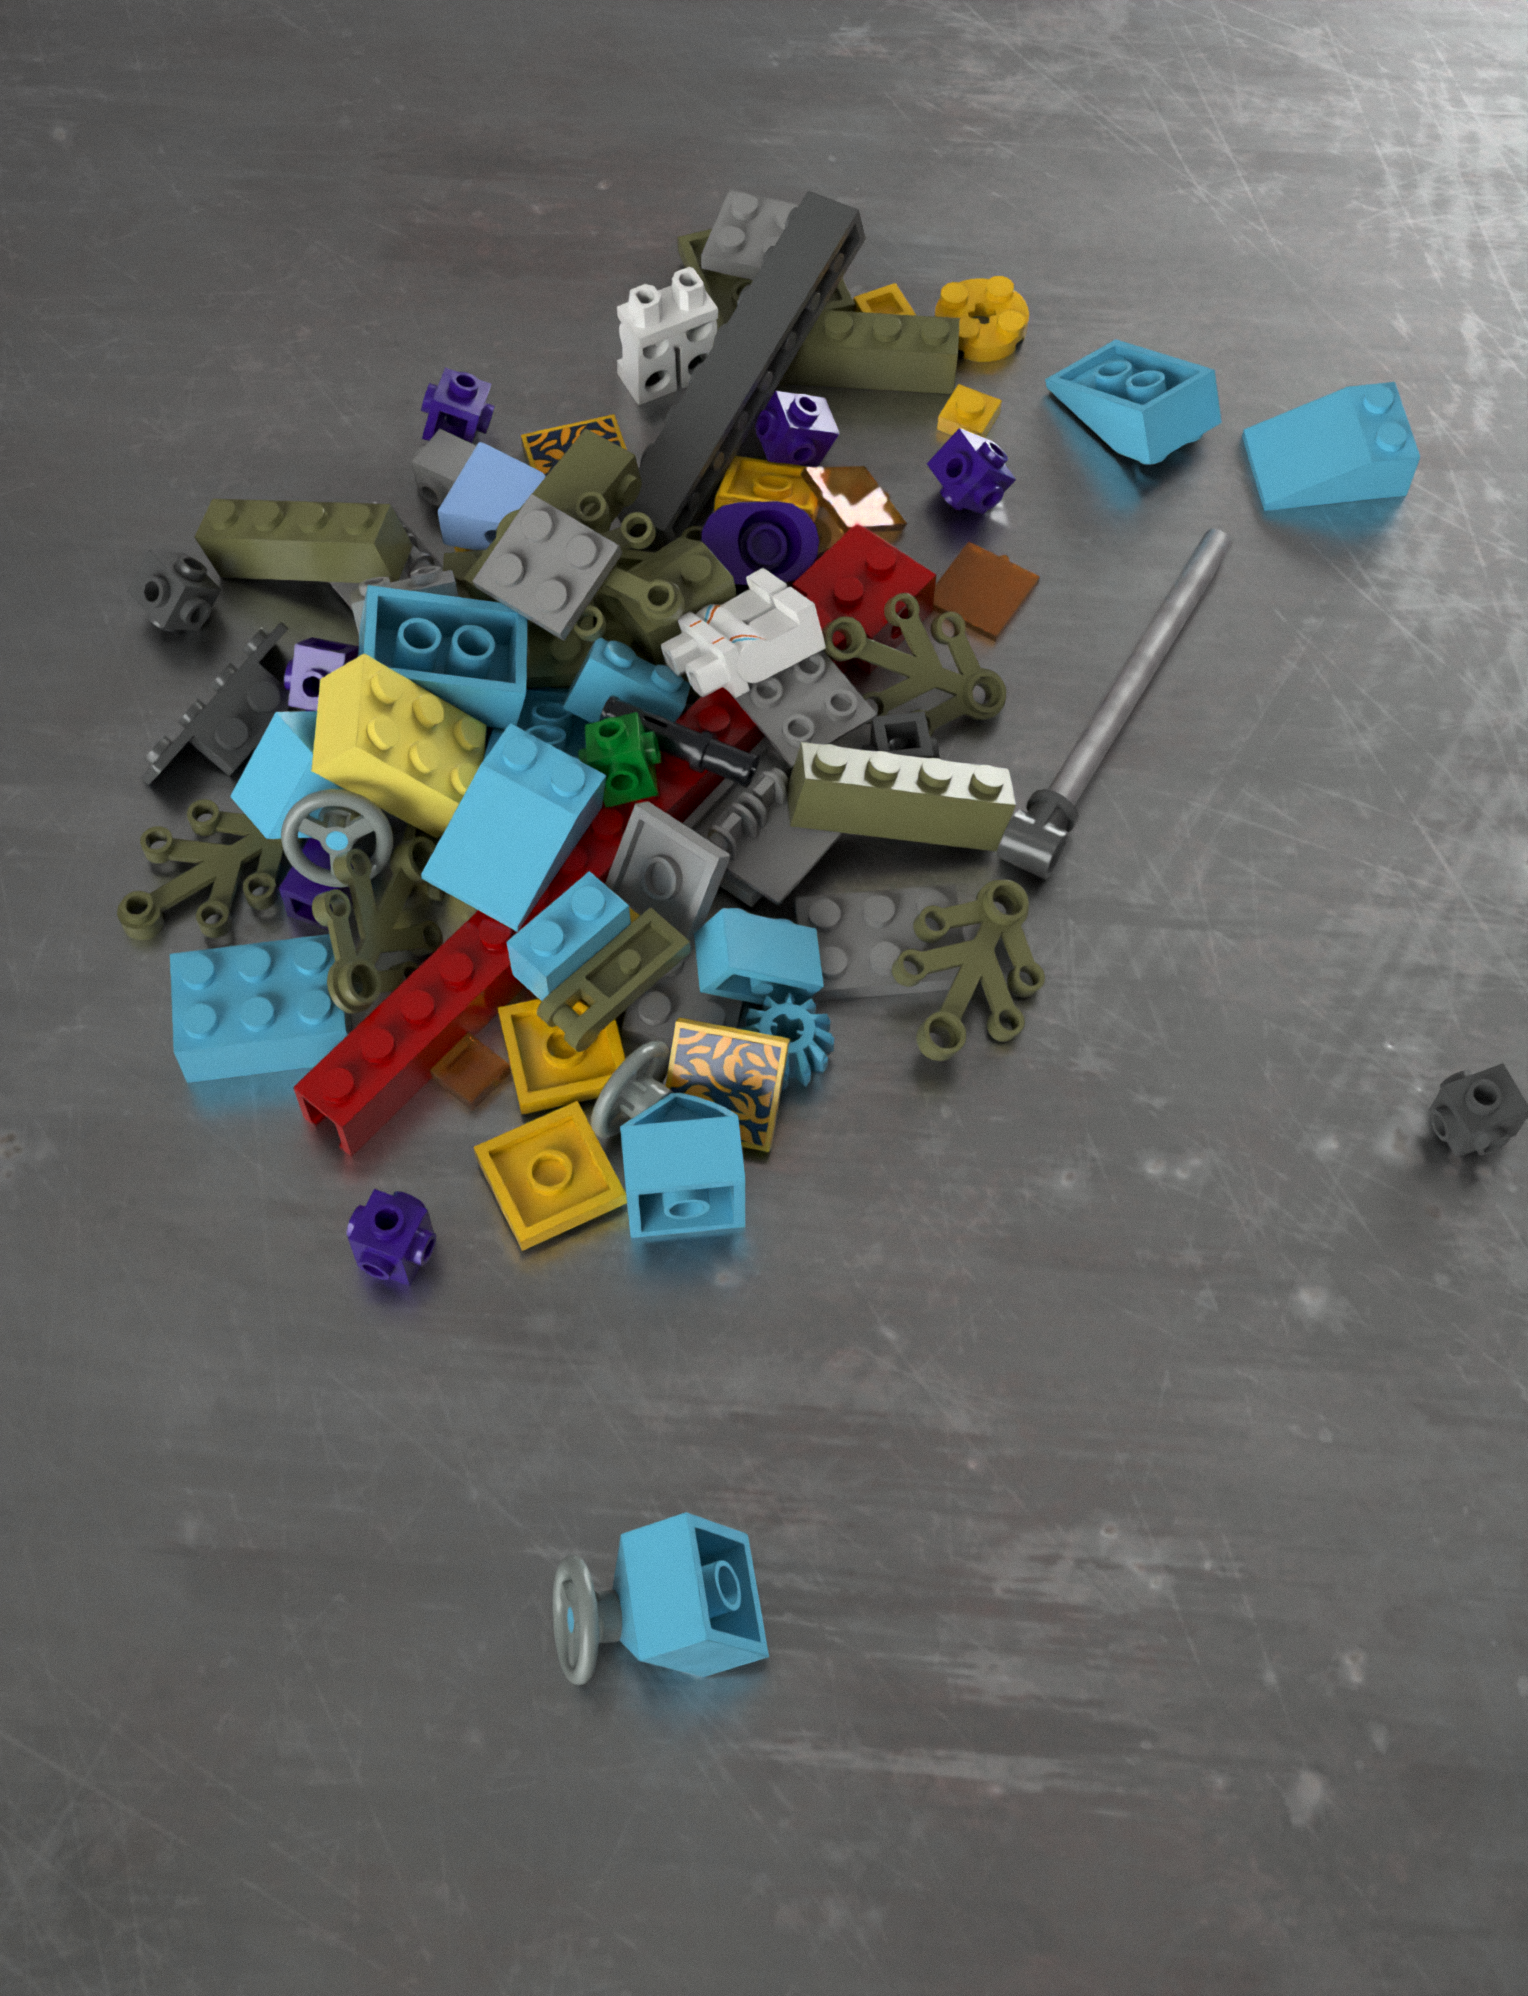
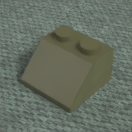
[596,537,737,666]

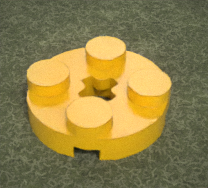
[935,276,1029,362]

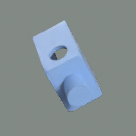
[437,442,546,550]

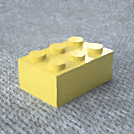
[311,653,486,838]

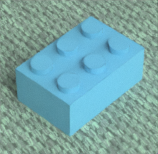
[358,585,528,729]
[170,934,353,1083]

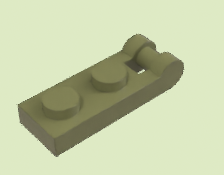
[537,907,691,1052]

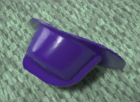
[701,501,819,585]

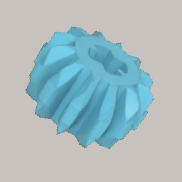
[742,992,835,1091]

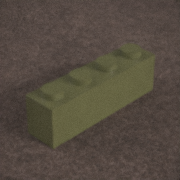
[779,310,960,394]
[462,429,642,627]
[194,499,413,583]
[786,742,1016,852]

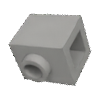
[412,429,476,506]

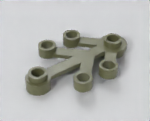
[496,491,685,641]
[822,593,1006,737]
[117,799,305,940]
[312,837,443,1014]
[892,880,1045,1061]

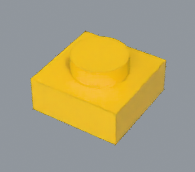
[853,283,916,315]
[937,384,1002,438]

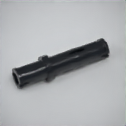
[599,695,760,788]

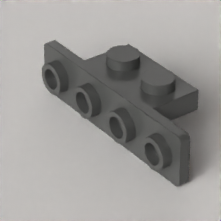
[141,622,291,784]

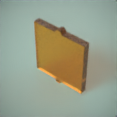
[800,466,907,534]
[933,541,1040,642]

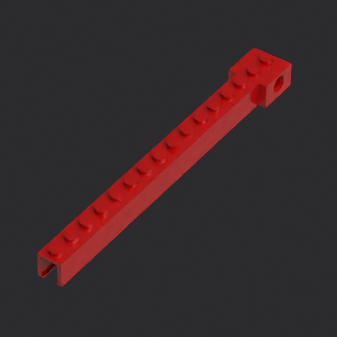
[293,522,937,1157]

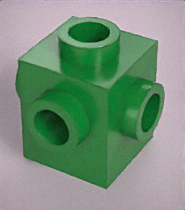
[578,712,661,808]

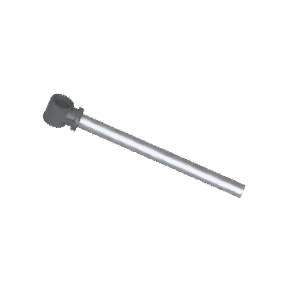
[996,529,1232,880]

